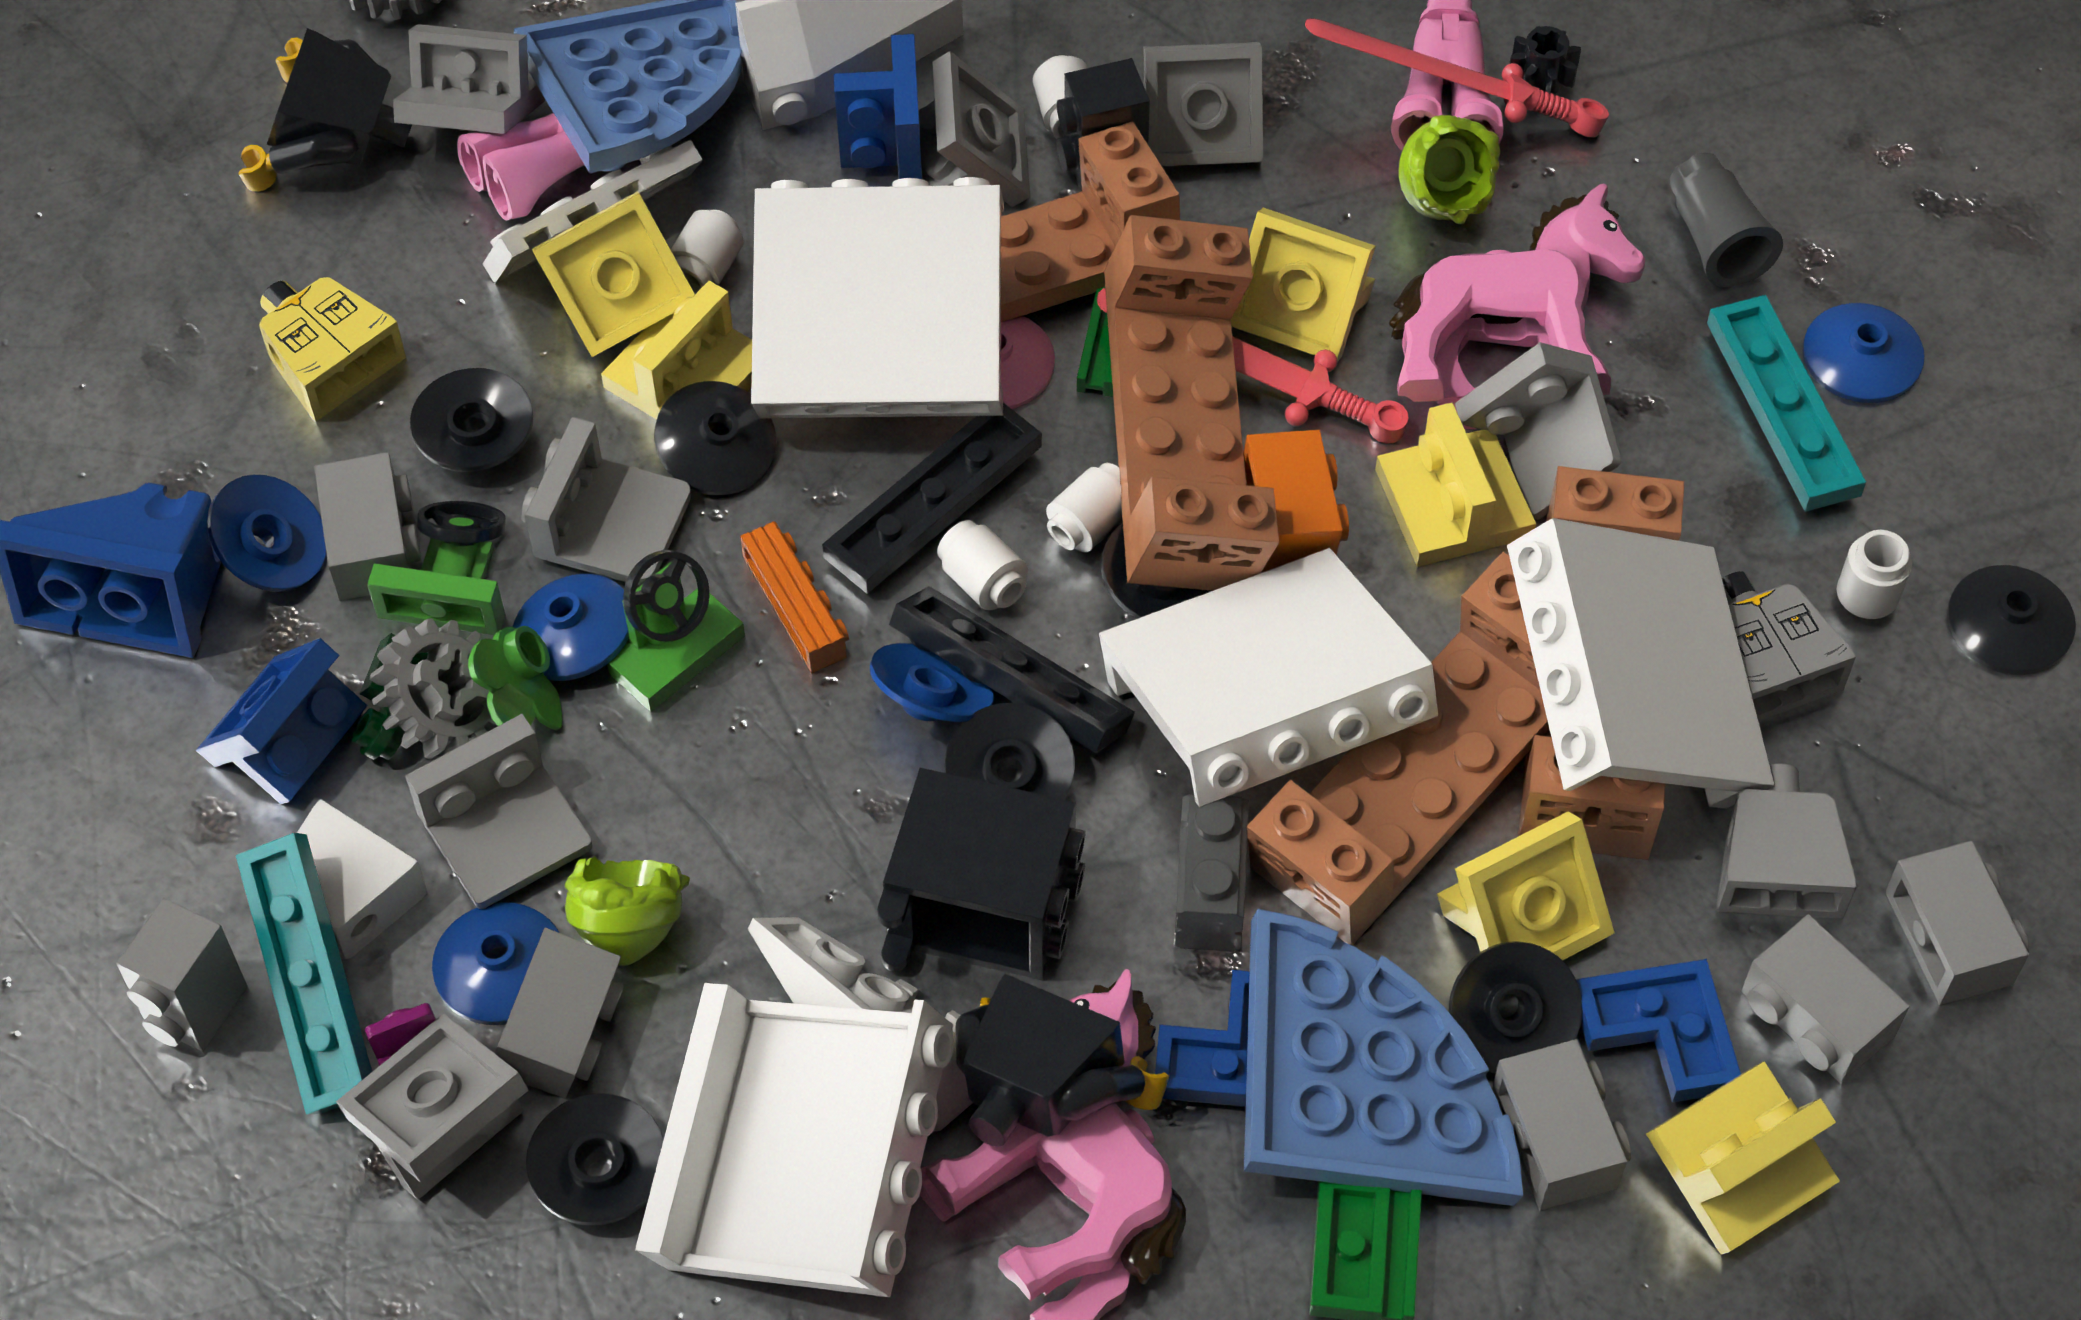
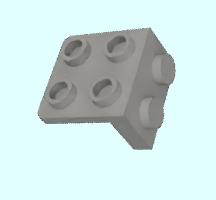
[521,417,691,586]

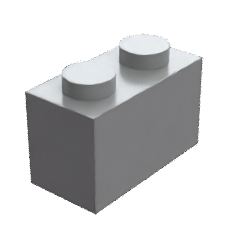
[314,452,421,601]
[1885,841,2029,1006]
[116,898,248,1052]
[1741,914,1910,1084]
[495,927,624,1099]
[1492,1039,1631,1211]

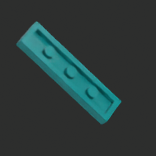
[1707,295,1866,512]
[235,833,372,1115]

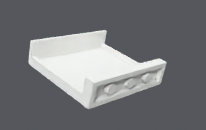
[751,177,1004,418]
[1507,518,1774,809]
[1099,548,1438,807]
[635,983,953,1297]

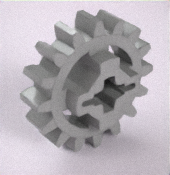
[370,618,498,759]

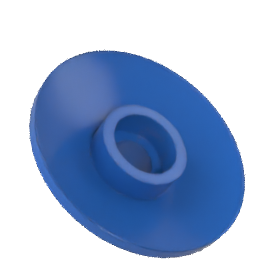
[1803,303,1925,403]
[208,475,326,592]
[512,574,629,681]
[870,643,994,722]
[432,902,560,1025]

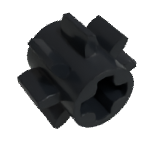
[1510,26,1581,94]

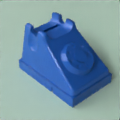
[0,483,221,658]

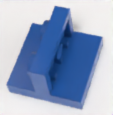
[834,34,922,179]
[196,638,368,804]

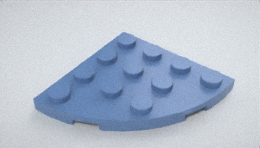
[514,0,743,173]
[1244,909,1523,1206]

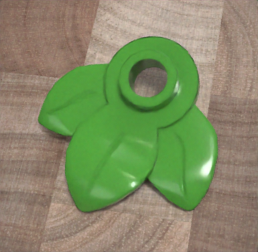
[468,626,562,730]

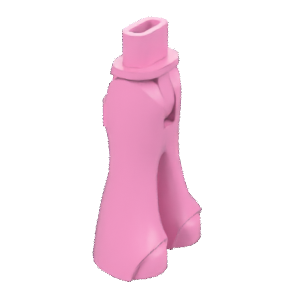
[1391,0,1503,151]
[457,113,585,221]

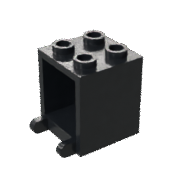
[877,768,1086,981]

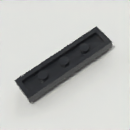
[822,402,1042,594]
[889,586,1135,753]

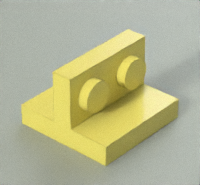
[532,191,695,357]
[1231,207,1376,362]
[601,280,752,430]
[1375,402,1536,567]
[1437,811,1615,960]
[1646,1061,1840,1255]

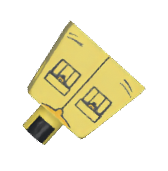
[259,277,406,421]

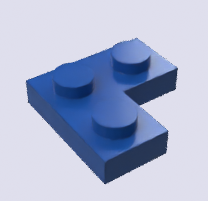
[1576,959,1741,1102]
[1155,970,1250,1106]

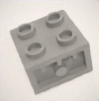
[1455,342,1621,520]
[405,714,593,909]

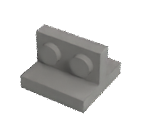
[393,24,546,134]
[1142,42,1263,166]
[919,51,1030,207]
[336,1013,529,1200]

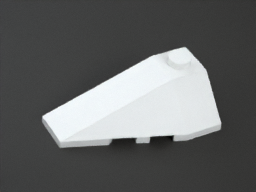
[735,0,963,130]
[748,917,973,1131]

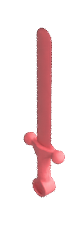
[1305,18,1609,137]
[1097,288,1409,444]

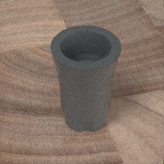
[1669,153,1783,287]

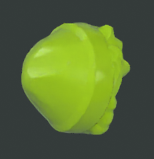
[1399,115,1500,224]
[565,856,690,966]

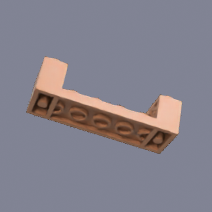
[1001,122,1180,322]
[1104,215,1279,591]
[1518,466,1684,860]
[1246,552,1549,945]

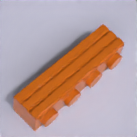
[740,521,849,674]

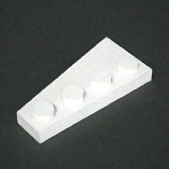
[483,140,703,284]

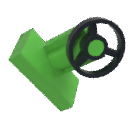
[367,501,506,635]
[607,550,745,712]

